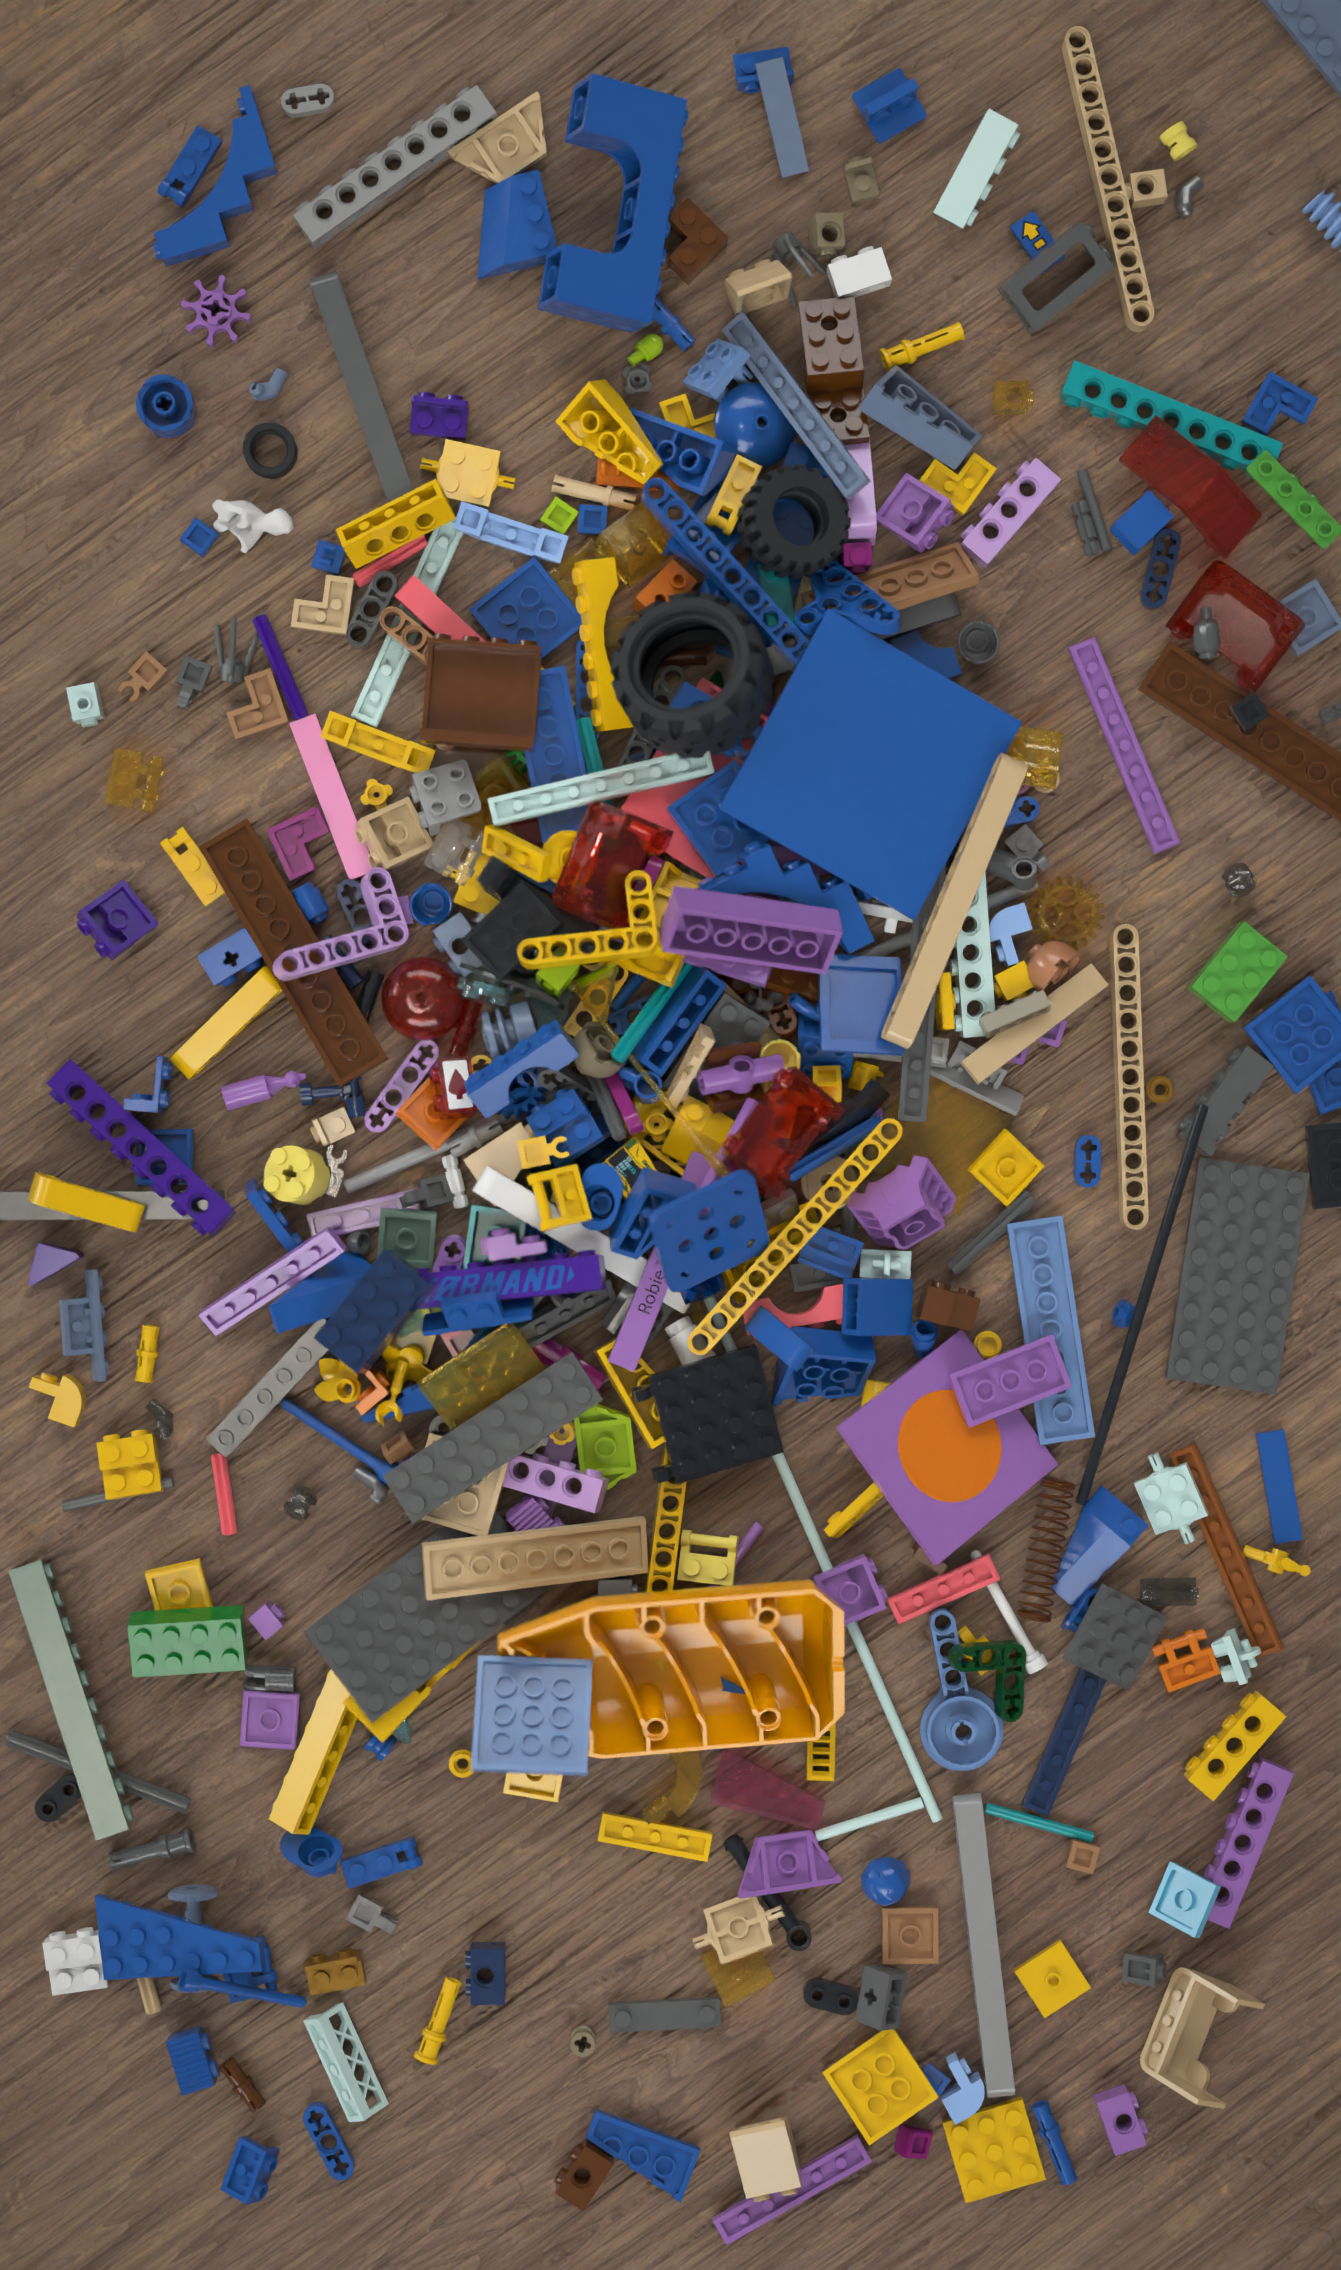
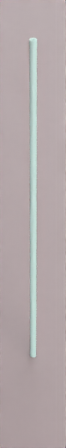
[698,1282,943,1823]

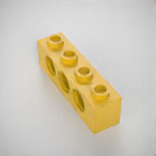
[336,479,456,569]
[1184,1690,1286,1801]

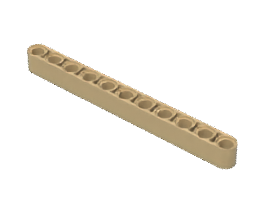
[1062,26,1154,332]
[881,753,1028,1049]
[1109,924,1149,1230]

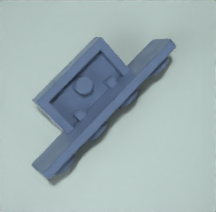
[59,1269,109,1382]

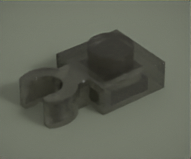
[325,1145,348,1197]

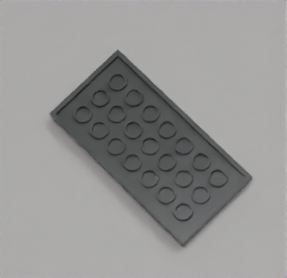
[1165,1157,1310,1395]
[304,1511,552,1723]

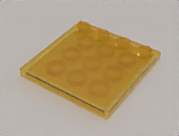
[864,1075,1012,1217]
[417,1323,547,1430]

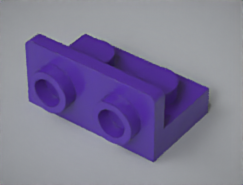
[409,392,469,440]

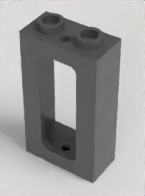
[997,222,1115,333]

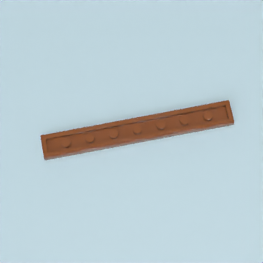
[1169,1443,1284,1658]

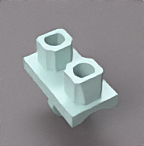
[859,1249,912,1279]
[1211,1628,1261,1685]

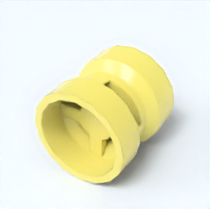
[1159,121,1198,162]

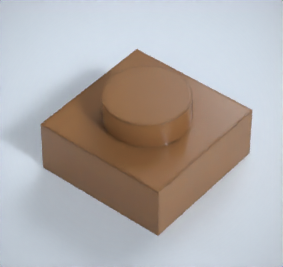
[380,1430,414,1465]
[1065,1838,1100,1875]

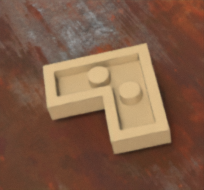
[291,575,355,635]

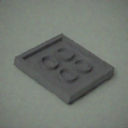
[1062,1583,1168,1691]

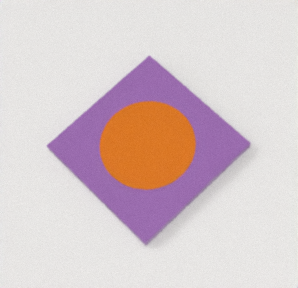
[836,1329,1058,1565]

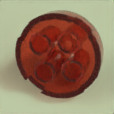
[381,957,466,1041]

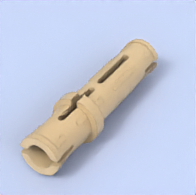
[551,474,637,512]

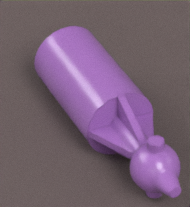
[221,1071,306,1111]

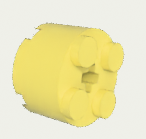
[264,1146,330,1205]

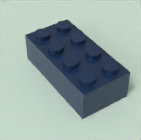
[314,1249,436,1374]

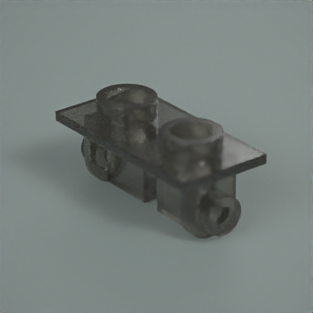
[1140,1577,1199,1606]

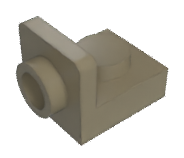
[843,156,880,204]

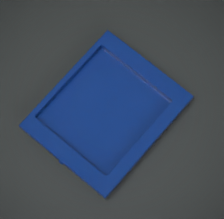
[818,954,904,1056]

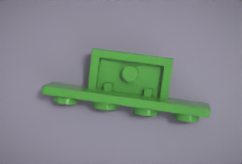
[1246,450,1341,549]

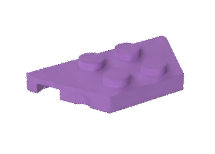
[738,1829,842,1899]

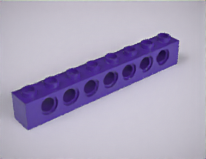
[47,1059,236,1238]

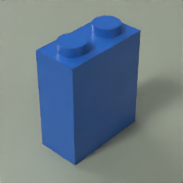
[842,1278,913,1336]

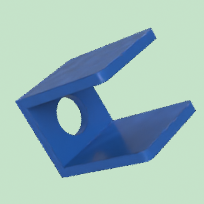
[1110,490,1174,555]

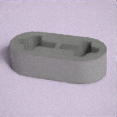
[281,84,335,118]

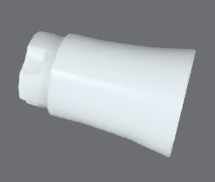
[665,1315,716,1365]

